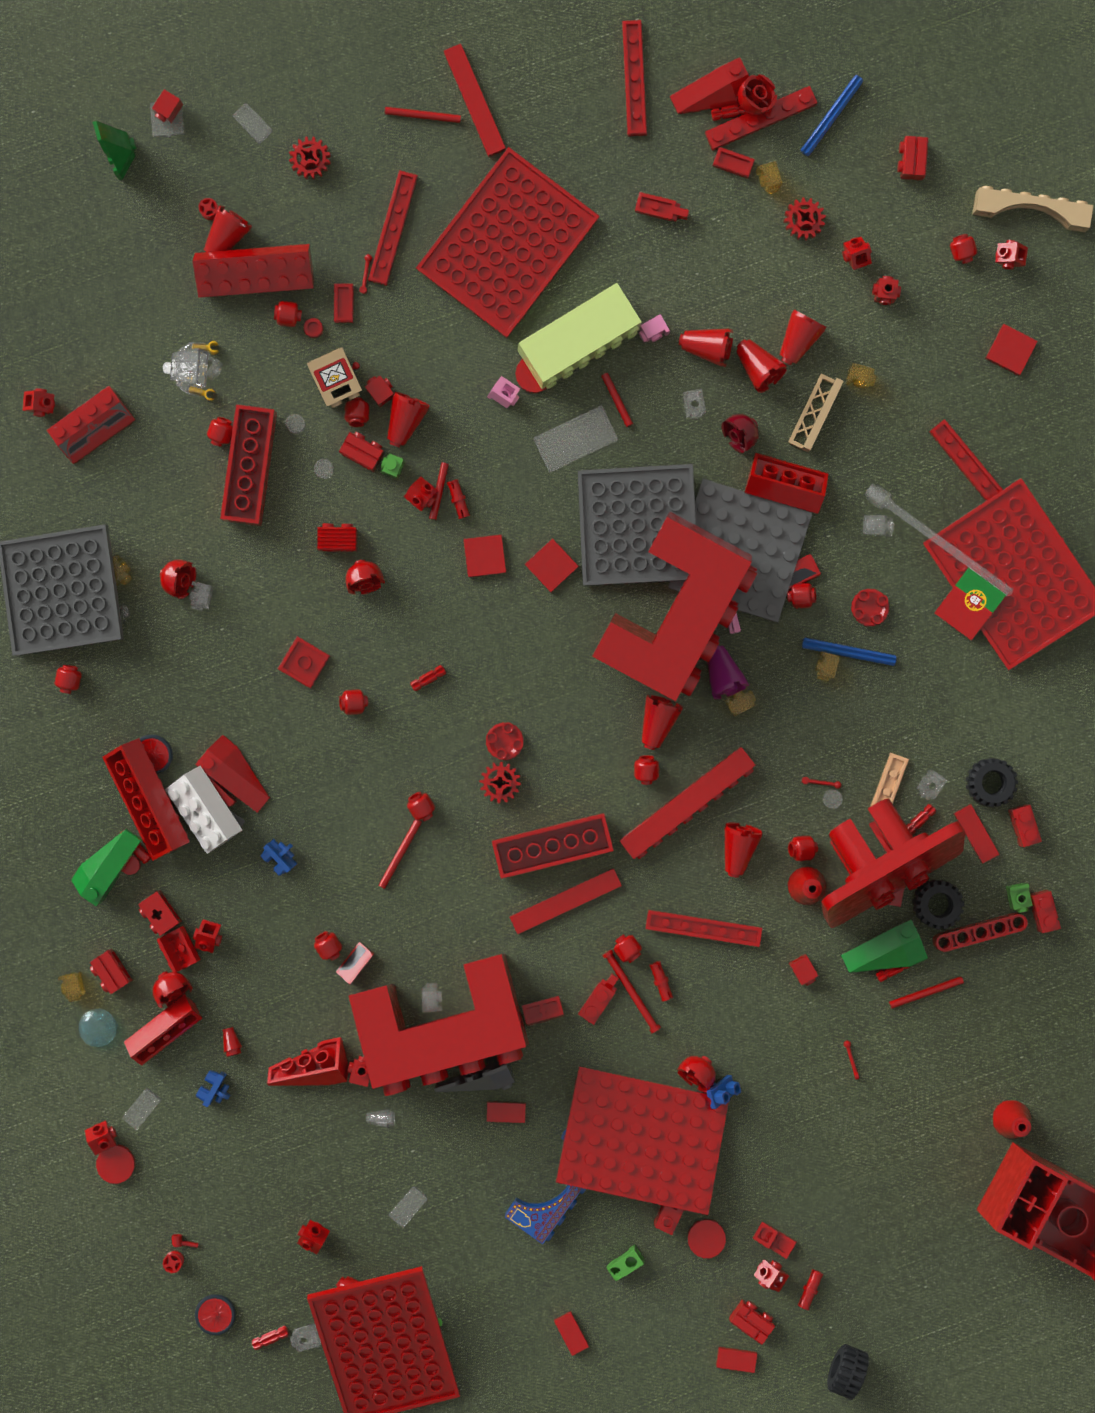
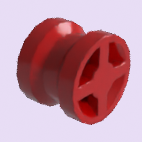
[198,198,218,221]
[162,1250,184,1273]

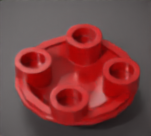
[851,589,889,626]
[486,722,524,760]

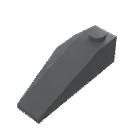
[434,1061,515,1092]

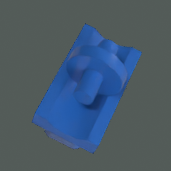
[261,839,297,876]
[196,1070,231,1107]
[706,1075,741,1109]

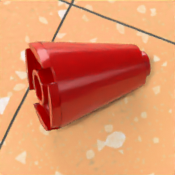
[204,205,252,252]
[779,310,827,365]
[679,328,733,367]
[736,340,787,393]
[387,392,430,448]
[642,695,683,750]
[725,822,763,878]
[788,867,826,905]
[993,1100,1031,1139]

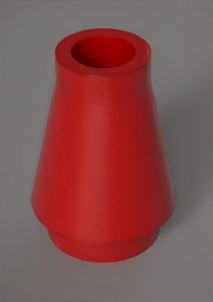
[222,1027,242,1057]

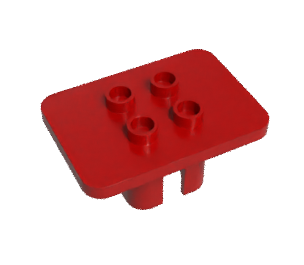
[821,799,965,928]

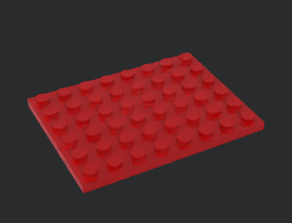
[416,147,600,338]
[923,478,1095,670]
[555,1067,729,1215]
[307,1266,460,1413]

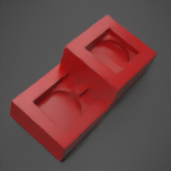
[753,1221,797,1259]

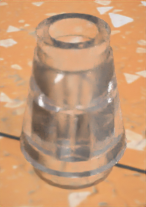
[366,1109,395,1128]

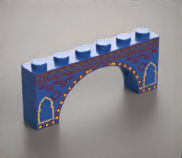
[505,1129,586,1245]

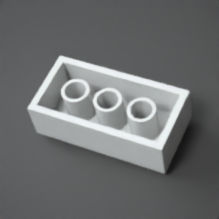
[165,766,242,854]

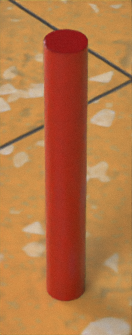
[601,373,633,427]
[429,462,449,520]

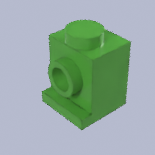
[380,453,405,479]
[1006,883,1033,913]

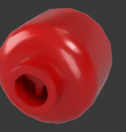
[950,234,978,264]
[274,301,302,327]
[344,397,370,427]
[207,417,233,447]
[788,583,816,609]
[54,664,82,694]
[339,689,368,715]
[634,755,659,785]
[407,792,435,821]
[788,836,818,861]
[314,931,342,961]
[614,934,642,963]

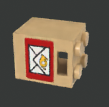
[307,347,362,408]

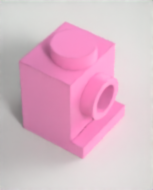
[639,314,670,342]
[487,376,520,408]

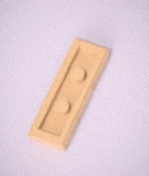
[871,753,909,806]

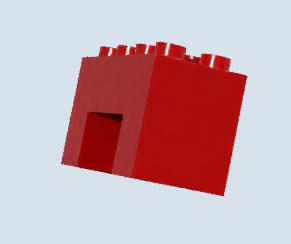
[592,512,758,701]
[348,953,529,1096]
[977,1142,1095,1281]

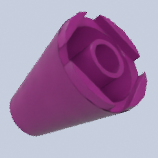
[707,645,749,699]

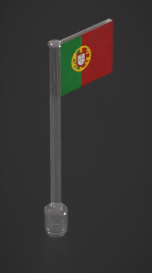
[864,483,1014,640]

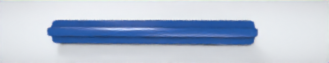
[801,75,863,156]
[802,638,897,666]

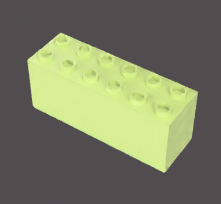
[518,283,642,389]

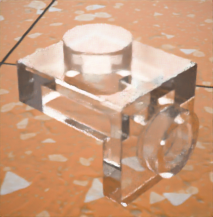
[863,515,894,537]

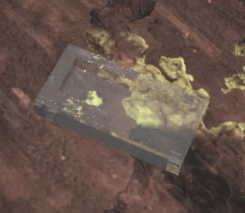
[232,103,273,145]
[122,1087,162,1130]
[388,1185,428,1228]

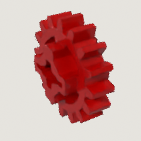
[289,136,331,180]
[783,197,826,241]
[479,762,521,803]

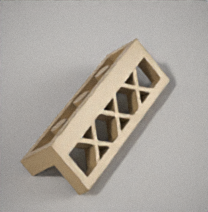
[788,373,843,452]

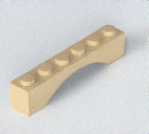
[972,186,1093,232]

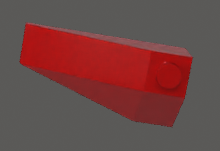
[670,57,749,114]
[195,735,270,813]
[267,1037,348,1086]

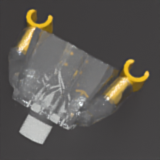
[163,341,219,401]

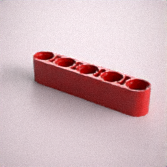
[933,913,1028,952]

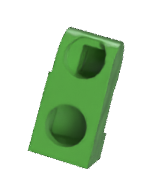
[606,1244,645,1281]

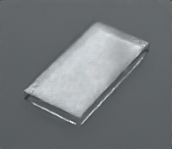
[533,405,618,473]

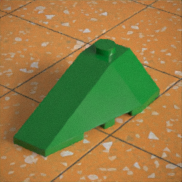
[92,121,137,180]
[71,829,142,907]
[841,920,928,973]

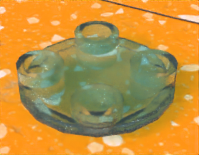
[79,1008,118,1047]

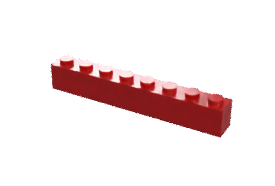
[619,747,756,859]

